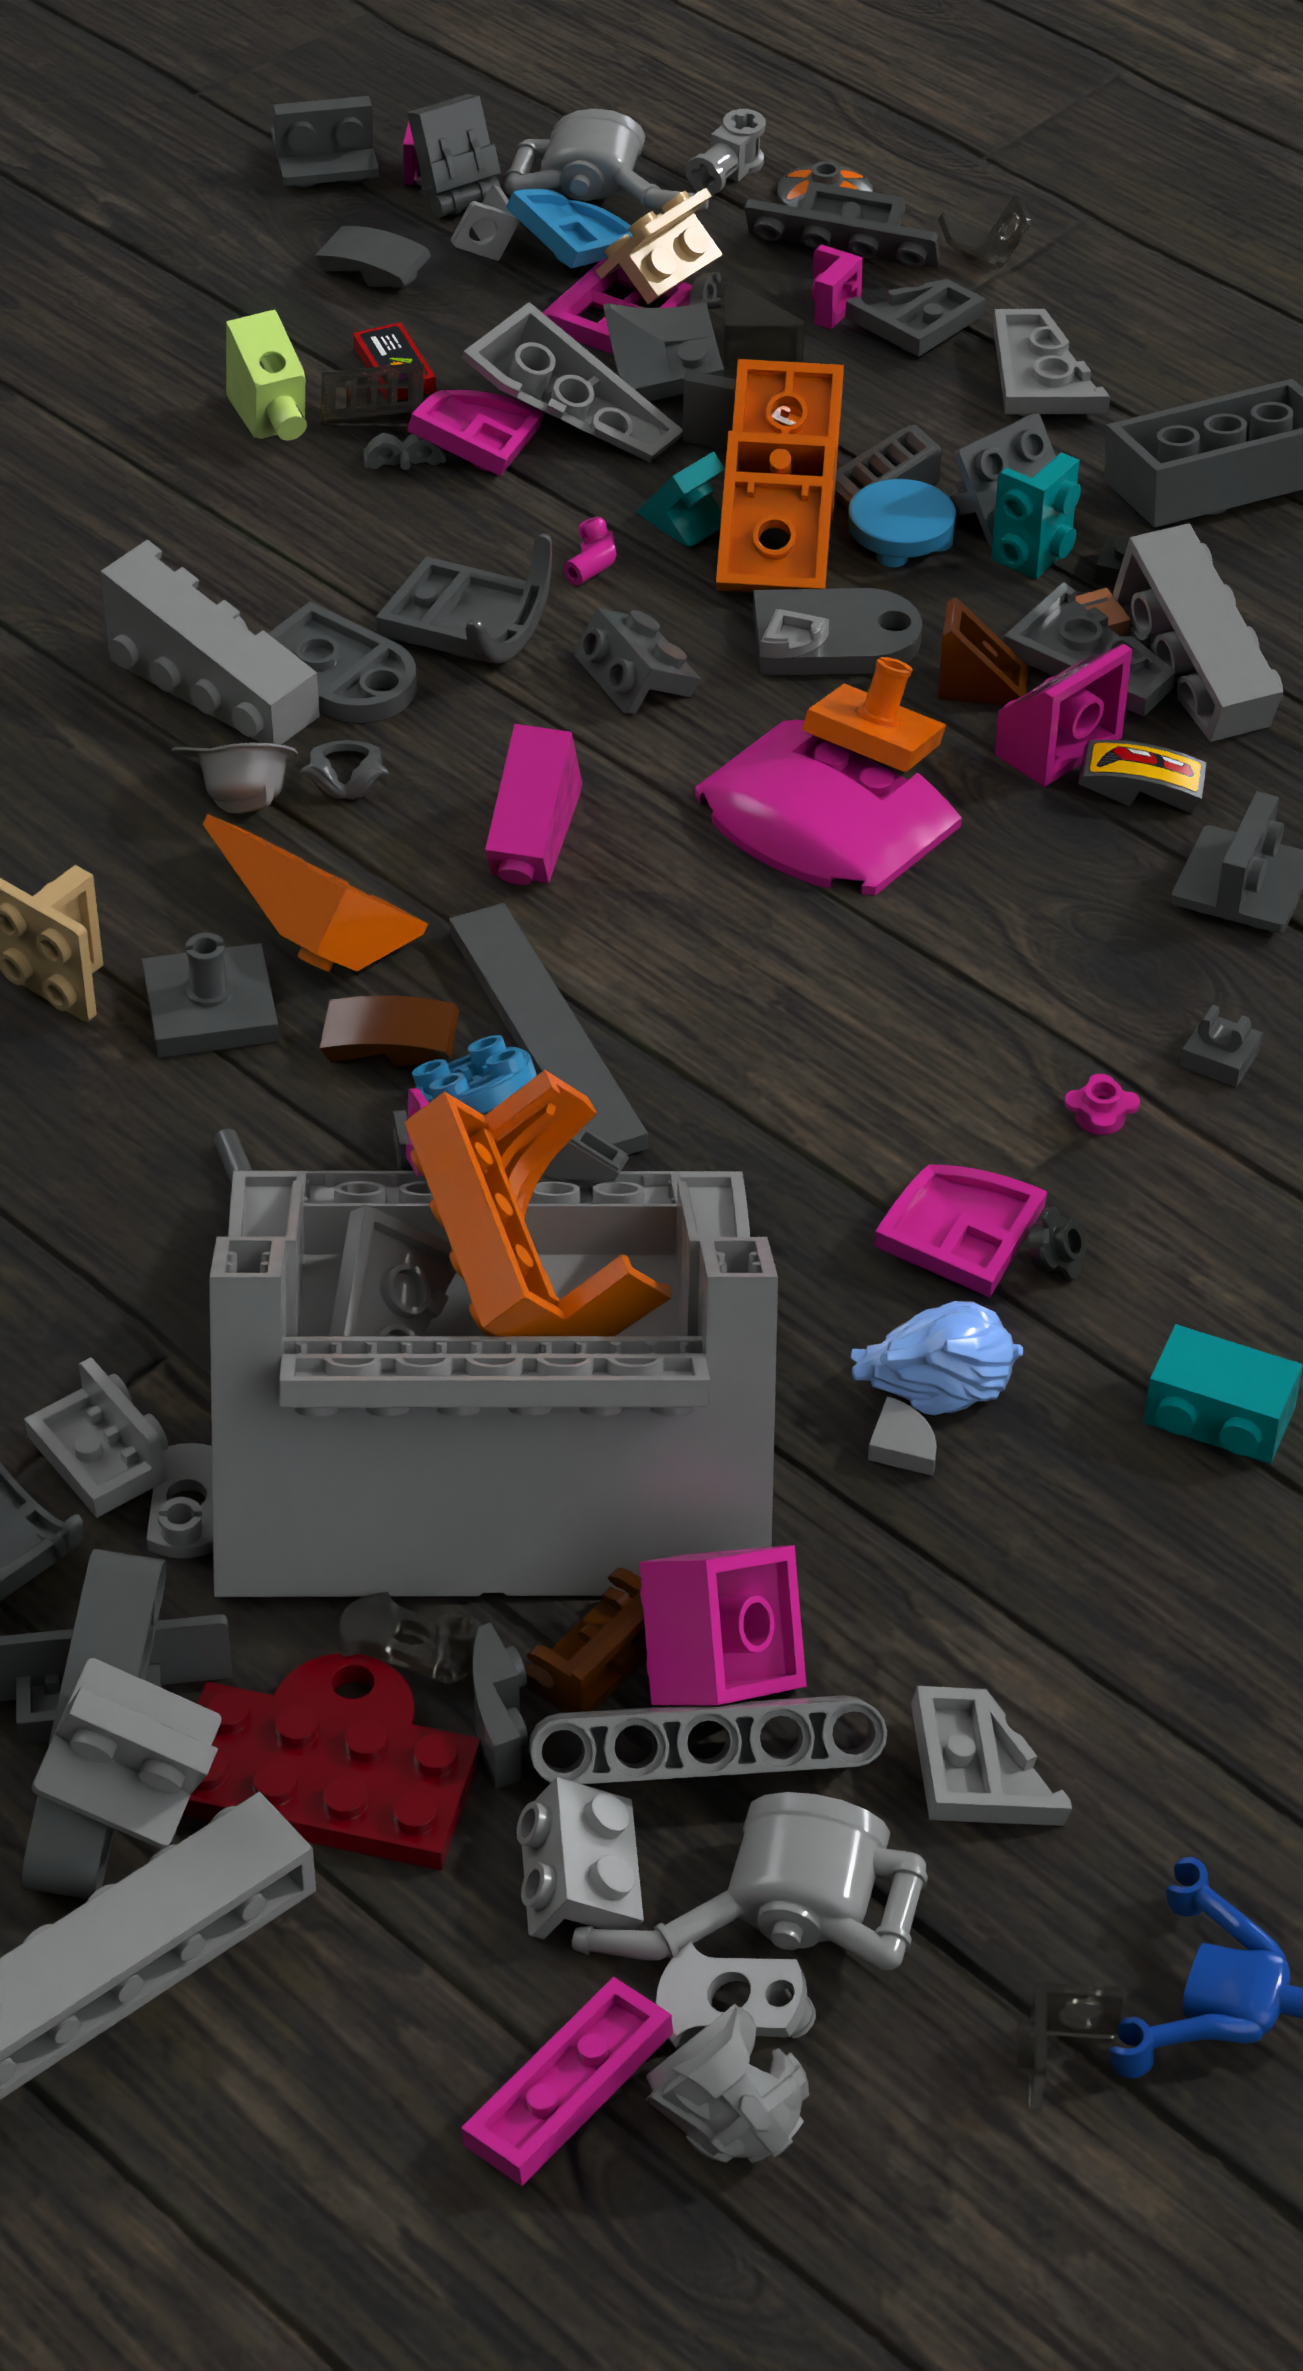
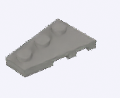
[993,309,1110,417]

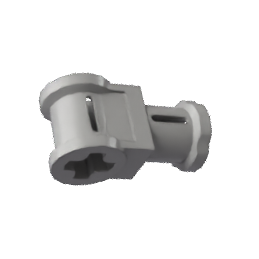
[685,109,766,196]

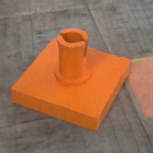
[801,657,946,773]

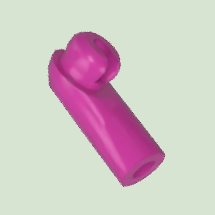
[563,516,617,586]

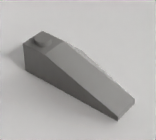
[461,302,683,463]

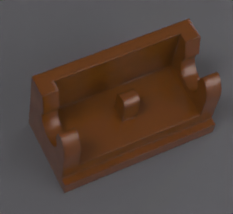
[525,1568,647,1713]

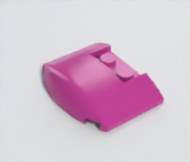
[695,720,962,896]

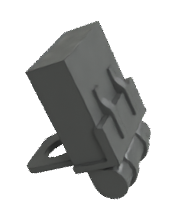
[407,94,501,218]

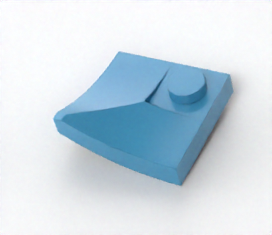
[506,189,633,268]

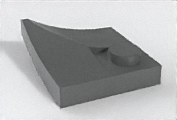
[603,302,725,402]

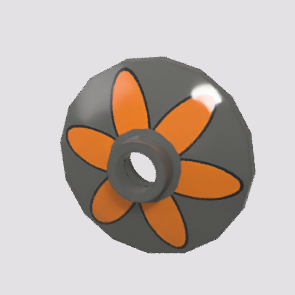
[777,161,873,208]

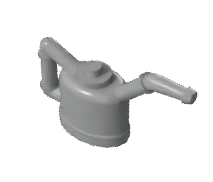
[504,109,709,211]
[572,1792,928,1970]

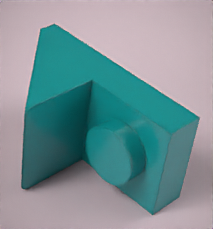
[636,451,725,547]

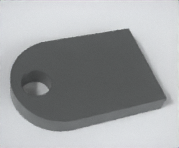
[753,588,922,676]
[268,601,417,723]

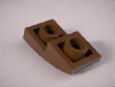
[320,996,460,1068]

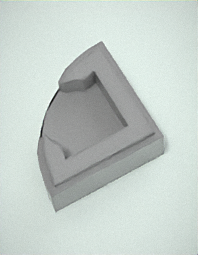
[760,609,829,659]
[868,1397,937,1476]

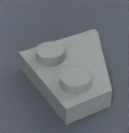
[911,1686,1072,1826]

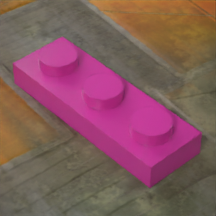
[461,1976,673,2186]

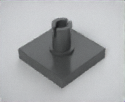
[142,933,279,1058]

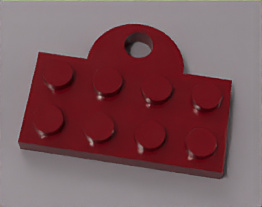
[183,1653,481,1871]

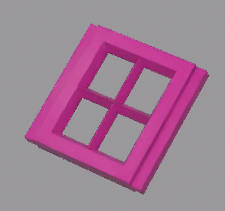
[542,259,693,355]

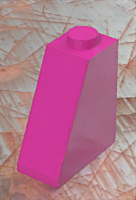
[485,724,583,885]

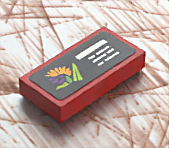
[353,322,436,403]

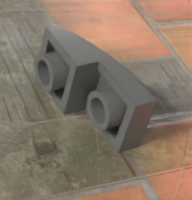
[315,226,431,289]
[473,1622,529,1790]

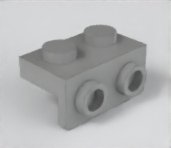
[24,1357,168,1518]
[517,1777,644,1939]

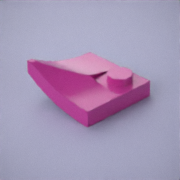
[407,390,545,477]
[874,1164,1047,1297]

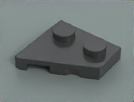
[845,279,985,357]

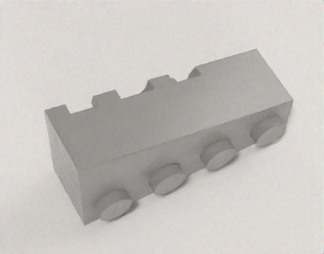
[1112,523,1283,742]
[101,539,320,745]

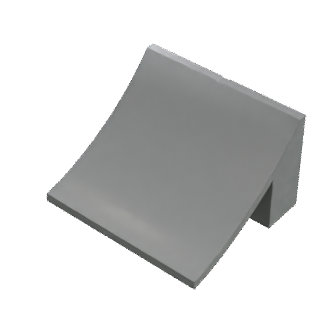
[209,1171,778,1597]

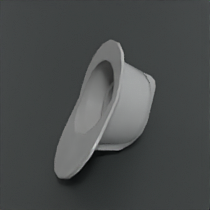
[171,743,298,814]

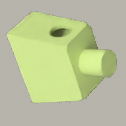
[226,310,307,441]

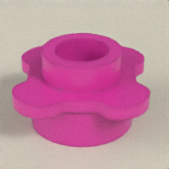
[1065,1074,1140,1135]

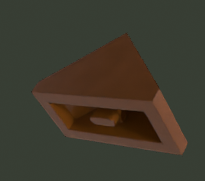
[938,597,1029,705]

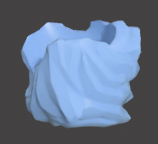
[851,1301,1023,1416]

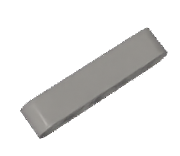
[528,1695,887,1784]

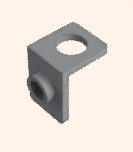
[451,185,520,261]

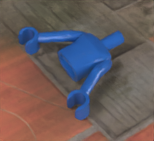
[1109,1857,1303,2078]

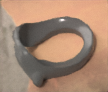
[299,740,389,800]

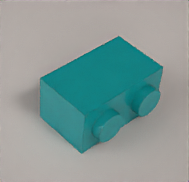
[1144,1324,1303,1464]

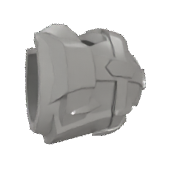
[645,2004,809,2163]

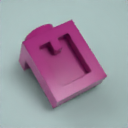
[811,245,863,329]

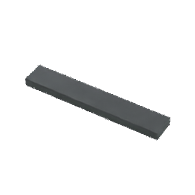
[449,903,648,1155]

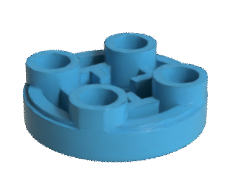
[848,479,956,567]
[412,1035,537,1114]

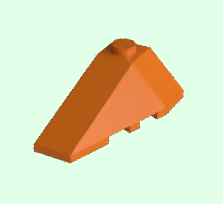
[203,814,428,972]

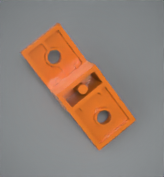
[716,359,844,593]

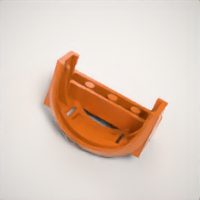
[404,1070,672,1337]

